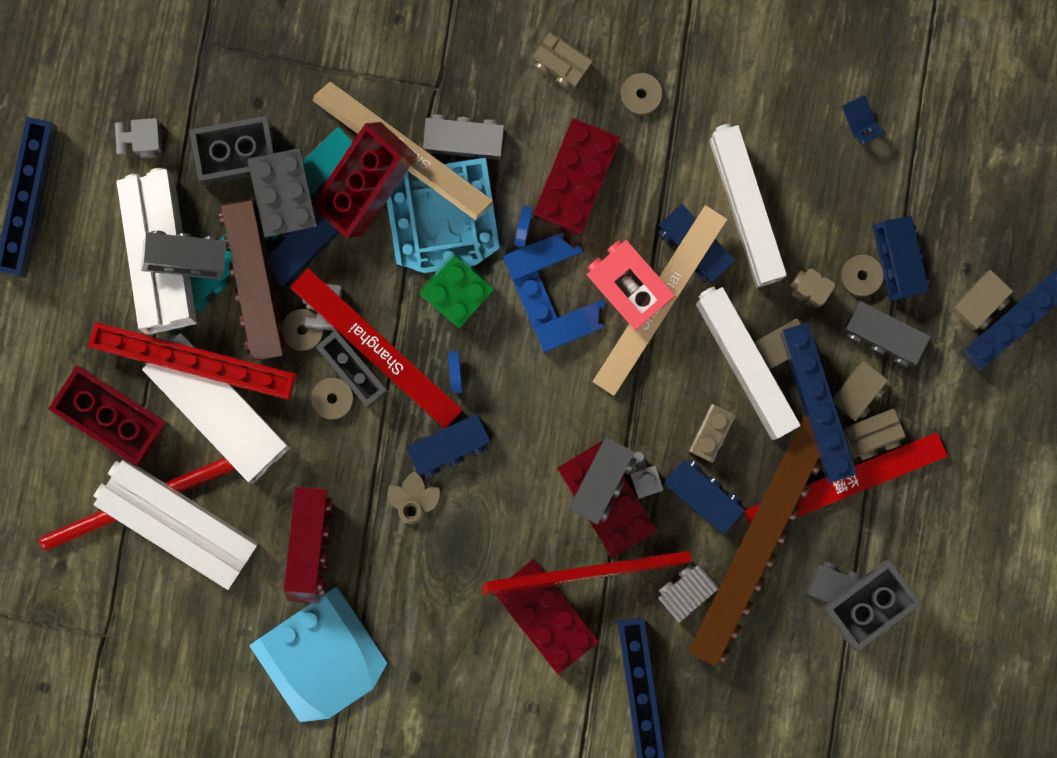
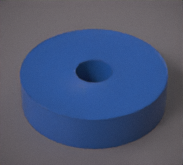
[514,205,533,247]
[448,351,462,393]

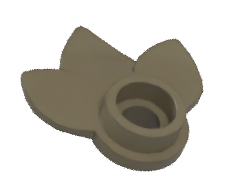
[387,472,440,524]

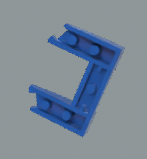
[503,232,605,353]

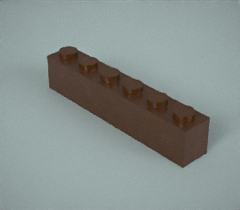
[219,198,287,361]

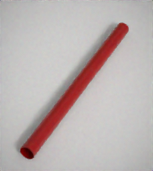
[39,457,236,551]

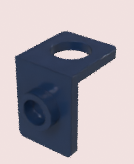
[842,95,886,144]

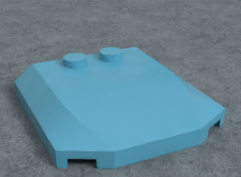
[387,158,500,273]
[249,587,388,722]

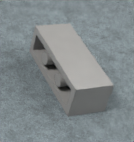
[423,115,504,160]

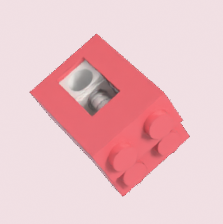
[586,240,675,331]

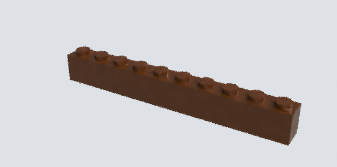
[688,416,821,667]

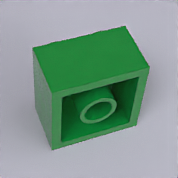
[420,251,494,328]

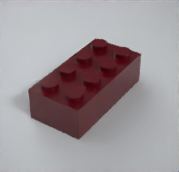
[533,118,621,237]
[313,122,418,239]
[48,365,169,467]
[557,441,657,558]
[283,487,334,604]
[494,558,599,675]

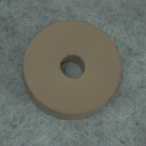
[620,73,662,116]
[840,255,883,297]
[282,309,324,351]
[311,378,354,420]

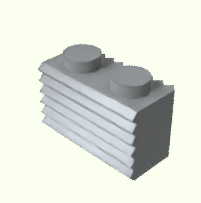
[658,564,719,622]

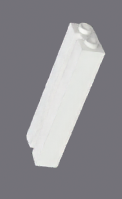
[709,123,786,288]
[117,168,197,335]
[696,286,801,440]
[142,333,290,484]
[93,459,258,590]

